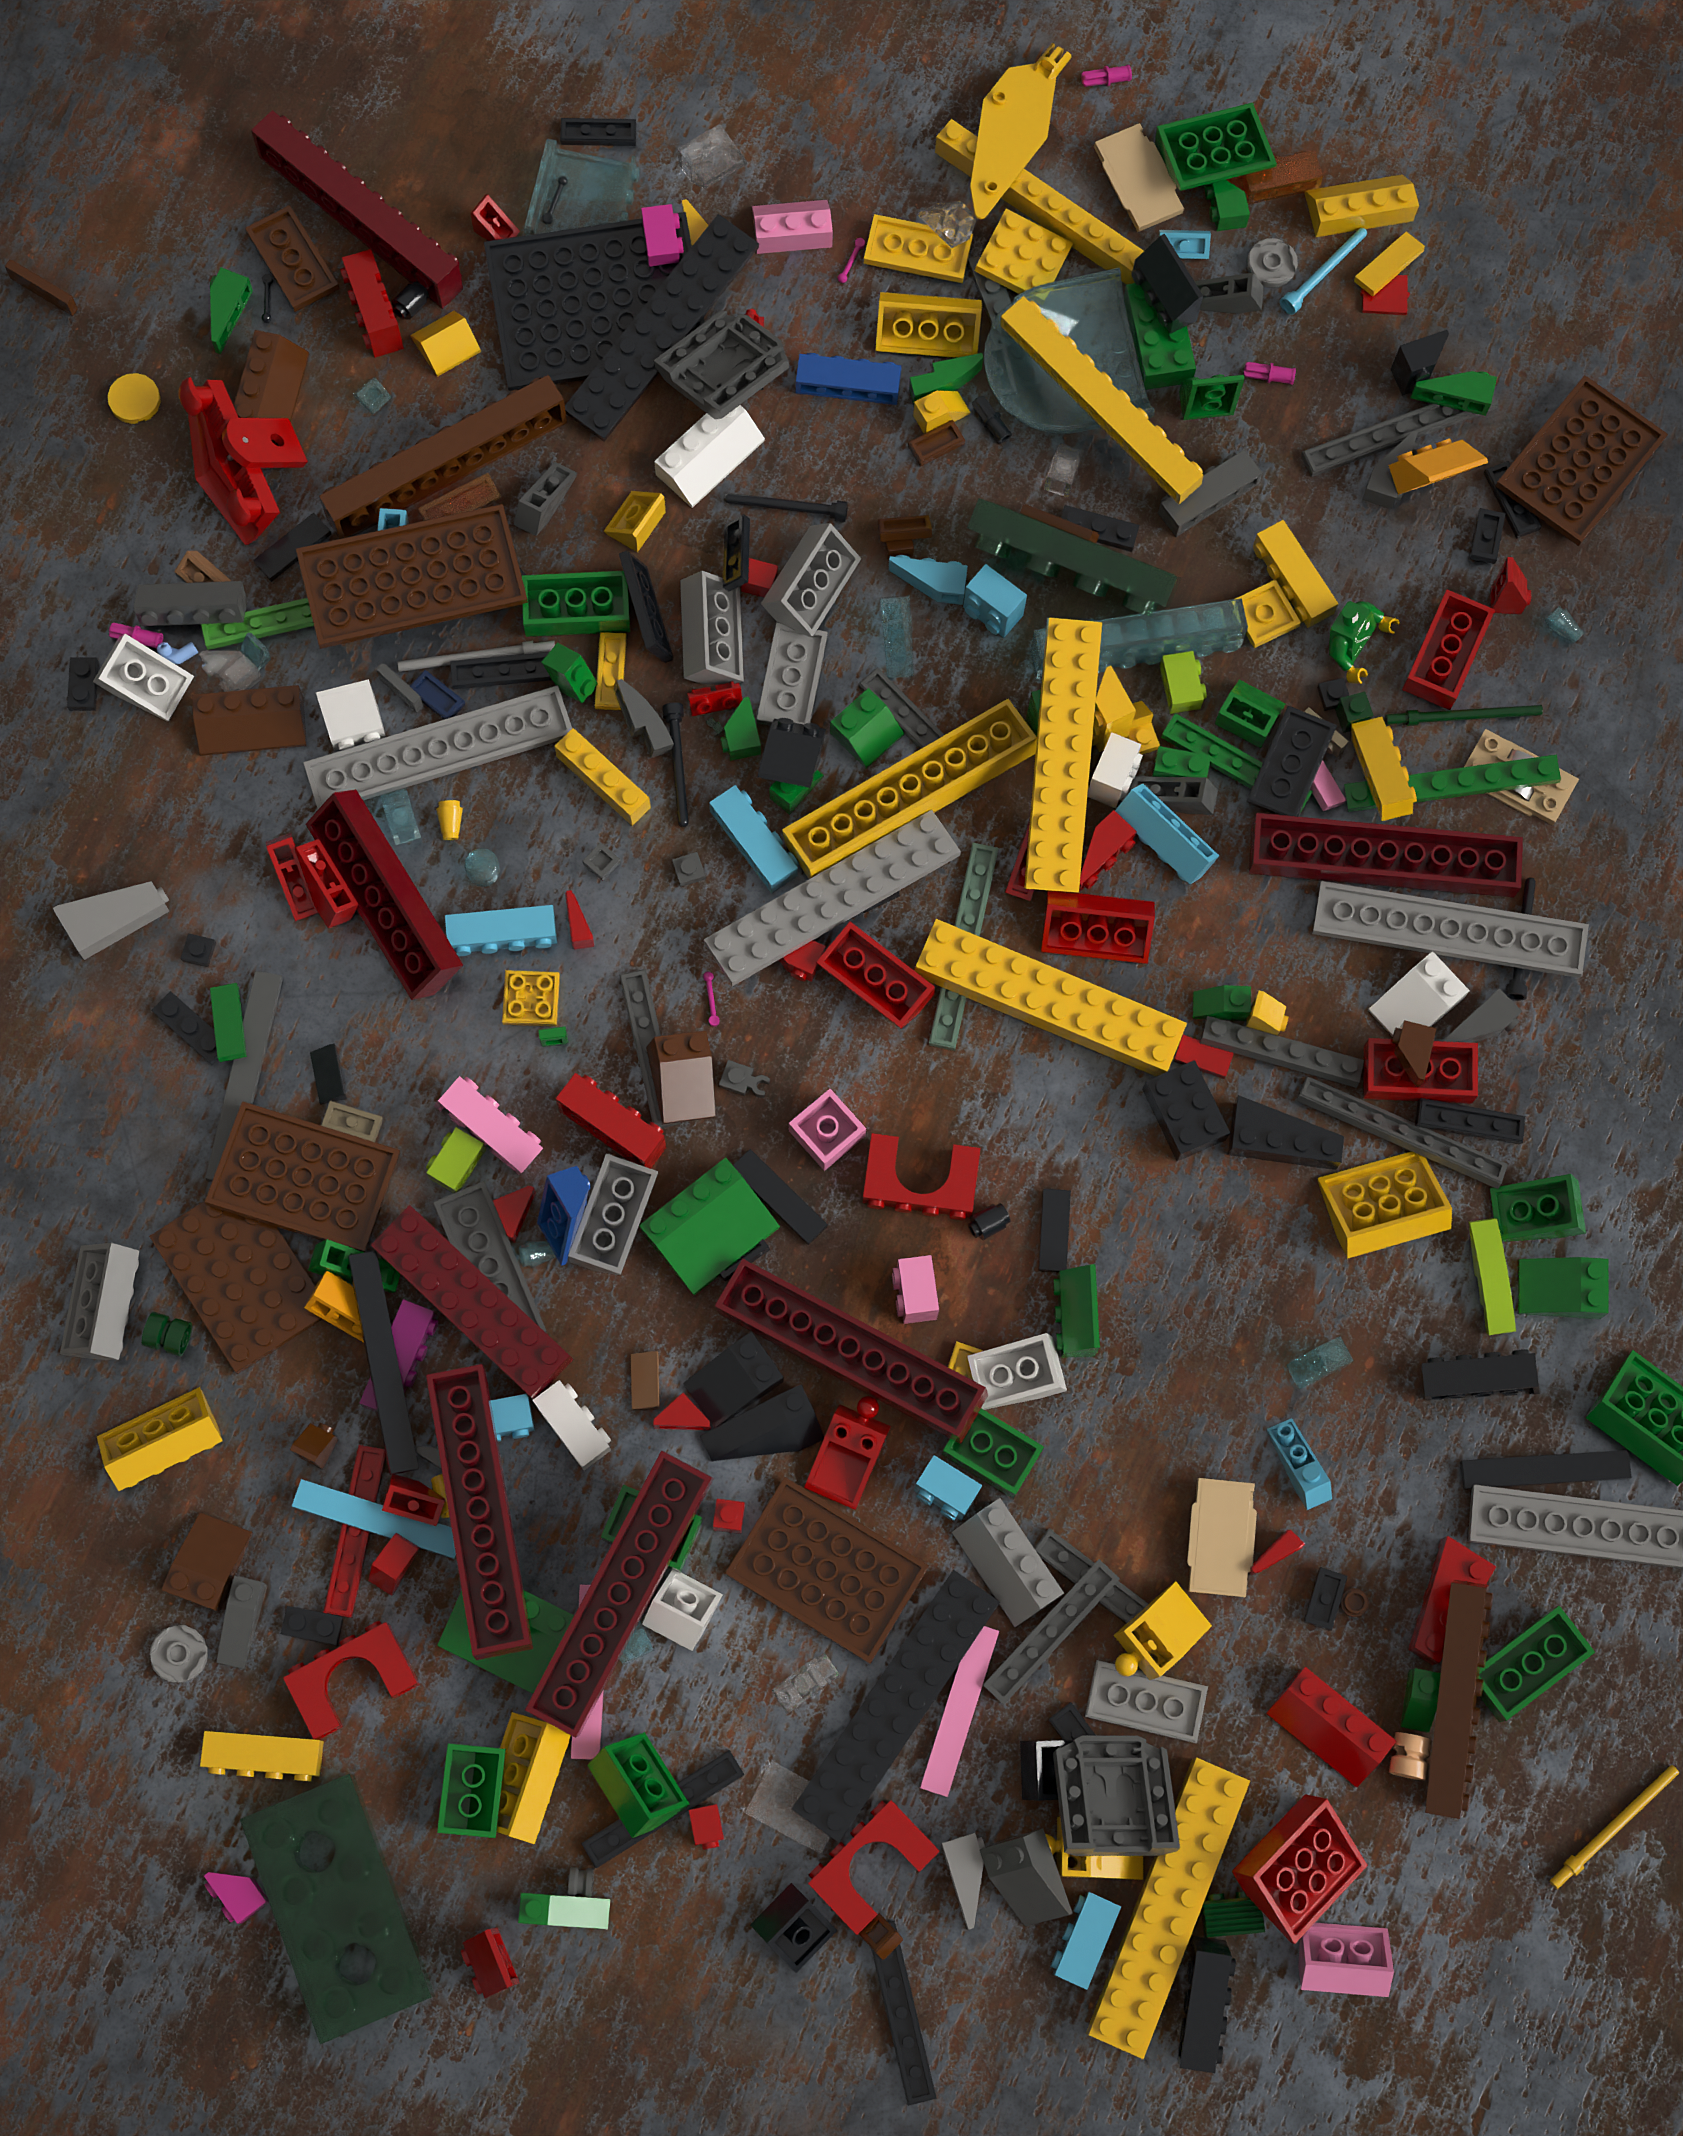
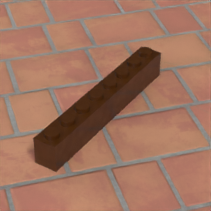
[1425,1580,1493,1819]

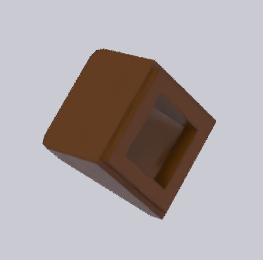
[885,539,914,559]
[859,1913,903,1960]

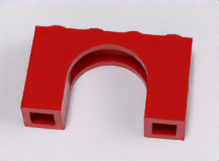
[862,1133,981,1220]
[283,1621,420,1740]
[808,1800,940,1935]

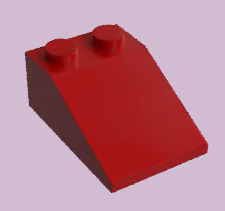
[461,1928,520,1998]

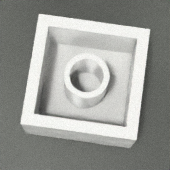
[1087,732,1143,808]

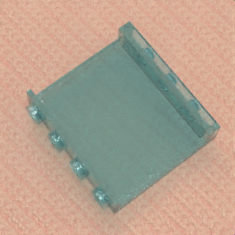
[524,139,640,236]

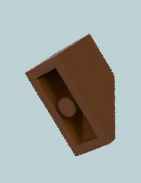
[1392,1020,1437,1086]
[290,1423,339,1470]

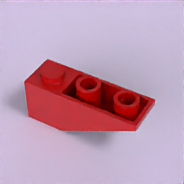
[1079,810,1137,892]

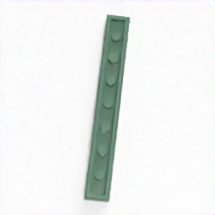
[929,842,999,1051]

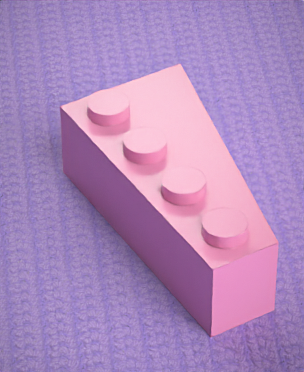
[434,1076,543,1175]

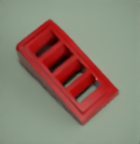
[565,890,594,950]
[1248,1529,1305,1576]

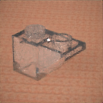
[918,201,977,248]
[199,651,262,692]
[771,1652,840,1714]

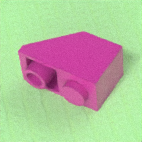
[204,1872,271,1924]

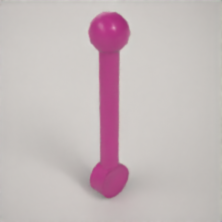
[837,238,865,283]
[703,971,720,1027]

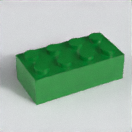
[1123,283,1196,390]
[522,571,631,637]
[1479,1606,1595,1723]

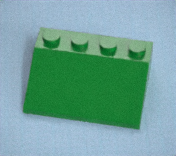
[1155,102,1277,191]
[639,1157,780,1296]
[1586,1350,1683,1486]
[437,1590,574,1694]

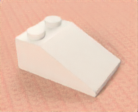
[93,634,194,721]
[316,679,386,751]
[1368,951,1470,1037]
[967,1333,1067,1410]

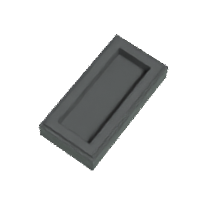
[376,663,423,713]

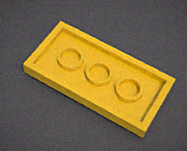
[864,214,973,283]

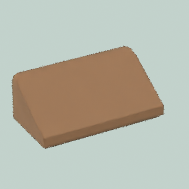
[174,551,231,583]
[631,1351,660,1410]

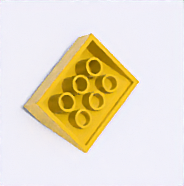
[1318,1151,1452,1259]

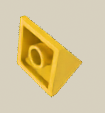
[410,311,481,377]
[604,491,666,553]

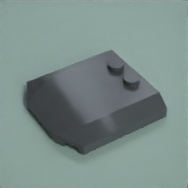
[654,310,789,420]
[1053,1736,1180,1856]

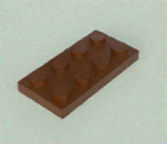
[245,205,340,312]

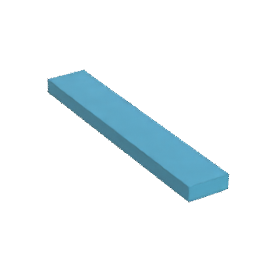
[292,1479,456,1559]

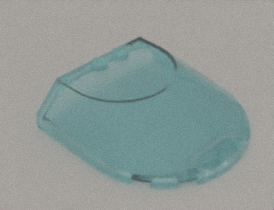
[984,268,1155,434]

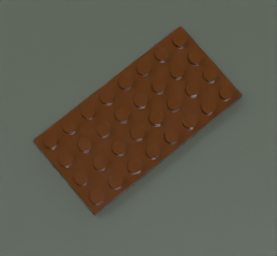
[296,504,528,649]

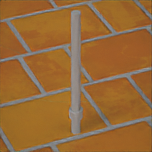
[397,640,555,672]

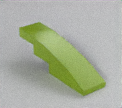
[1469,1218,1516,1335]

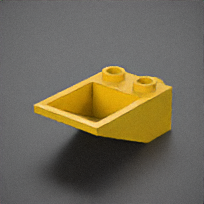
[1114,1581,1212,1680]
[1045,1817,1143,1880]

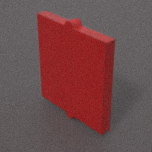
[1360,275,1410,315]

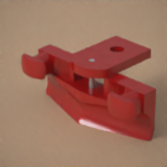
[178,377,308,545]

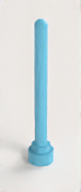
[1280,228,1367,315]

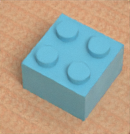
[963,564,1027,638]
[914,1455,982,1521]

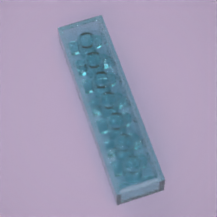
[1030,598,1248,679]

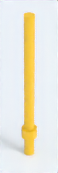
[1549,1765,1679,1890]

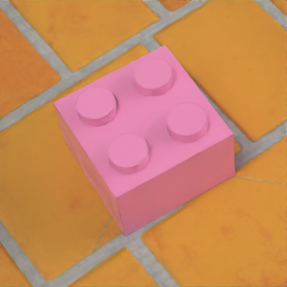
[789,1089,866,1171]
[892,1255,939,1324]

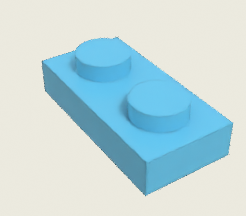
[1159,230,1211,259]

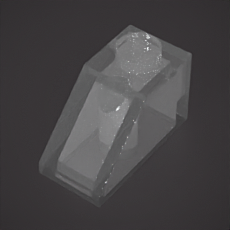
[1044,443,1085,497]

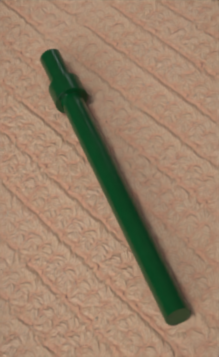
[1385,705,1543,726]

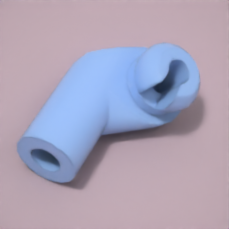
[157,642,198,665]

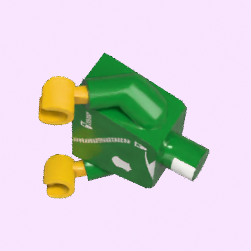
[1329,601,1400,684]

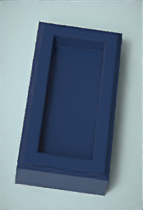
[410,670,465,720]

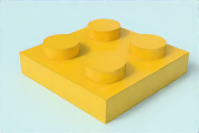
[1229,579,1301,648]

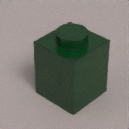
[1335,692,1374,733]

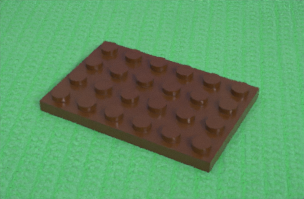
[1495,375,1668,546]
[205,1101,400,1253]
[149,1201,322,1374]
[725,1477,929,1664]

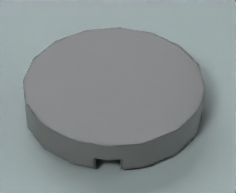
[1247,238,1298,288]
[150,1625,208,1683]

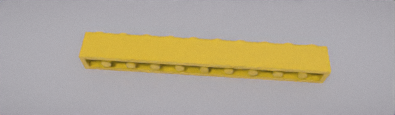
[935,119,1144,284]
[1001,296,1203,504]

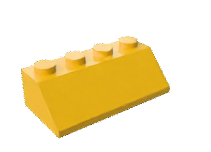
[1305,174,1419,237]
[875,292,982,358]
[97,1387,223,1491]
[496,1712,571,1844]

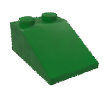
[1179,374,1245,420]
[1490,1174,1586,1242]
[1518,1257,1609,1319]

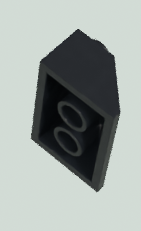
[1131,234,1203,334]

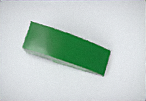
[909,353,983,407]

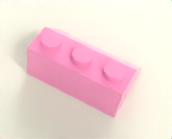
[752,200,833,254]
[1299,1922,1394,1997]

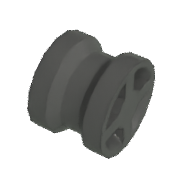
[568,1866,594,1898]

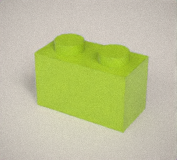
[1159,651,1207,714]
[426,1127,486,1193]

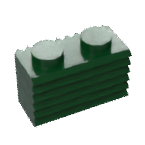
[1201,1892,1265,1938]

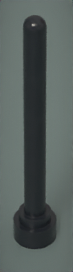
[724,493,848,522]
[662,703,689,827]
[1505,877,1536,1001]

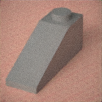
[941,1833,985,1930]

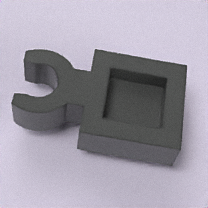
[719,1060,770,1098]

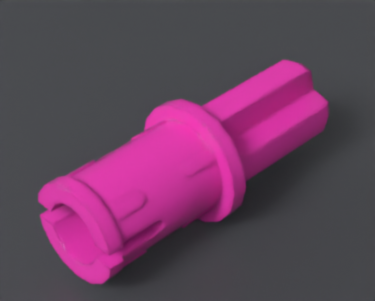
[1081,64,1132,87]
[1243,362,1296,385]
[109,623,163,649]

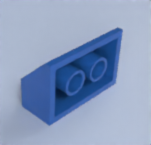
[537,1166,590,1266]

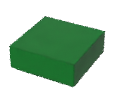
[538,1026,568,1047]

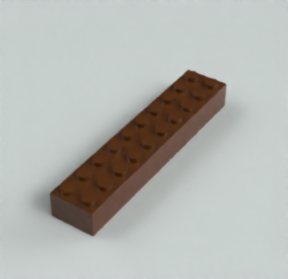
[319,375,567,539]

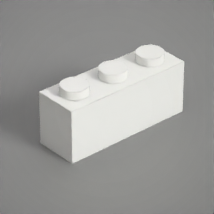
[532,1380,611,1470]

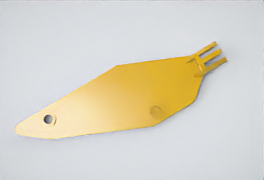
[970,43,1071,219]

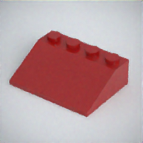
[1232,1794,1368,1944]

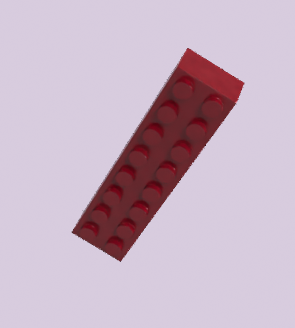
[305,789,463,1000]
[371,1205,574,1399]

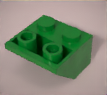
[1215,679,1286,748]

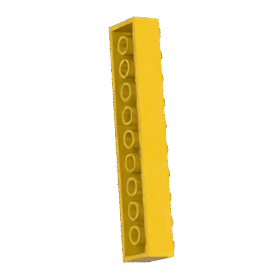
[782,699,1037,879]
[914,919,1187,1076]
[1085,1758,1250,2059]

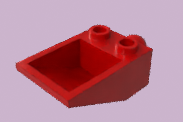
[804,1396,891,1510]

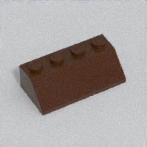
[234,330,310,444]
[192,685,307,756]

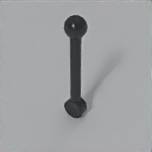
[543,176,568,224]
[261,274,273,323]

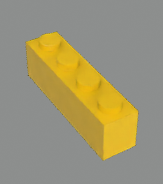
[1253,520,1338,628]
[1351,717,1417,821]
[555,728,651,826]
[200,1731,324,1782]

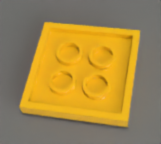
[974,209,1073,305]

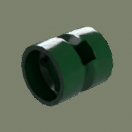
[141,1311,192,1357]

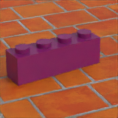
[359,1299,439,1413]

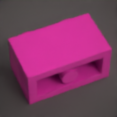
[641,204,684,266]

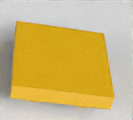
[502,970,560,1027]

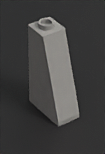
[53,881,169,960]

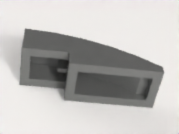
[613,679,674,758]

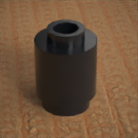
[392,281,429,320]
[968,1203,1011,1240]

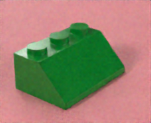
[1053,1264,1100,1358]
[587,1732,690,1838]
[437,1743,506,1838]

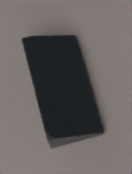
[310,1043,347,1105]

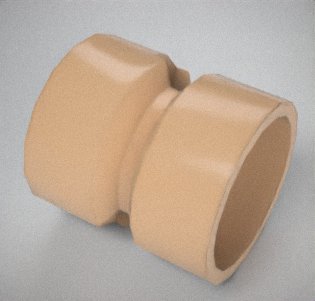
[1388,1732,1432,1781]

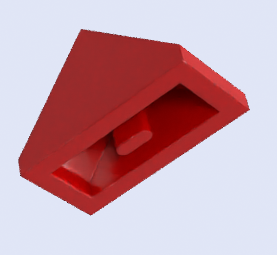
[470,194,520,241]
[493,1186,536,1243]
[653,1393,710,1431]
[368,1533,420,1596]

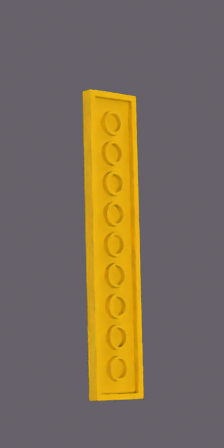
[1024,618,1102,893]

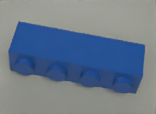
[796,353,902,405]

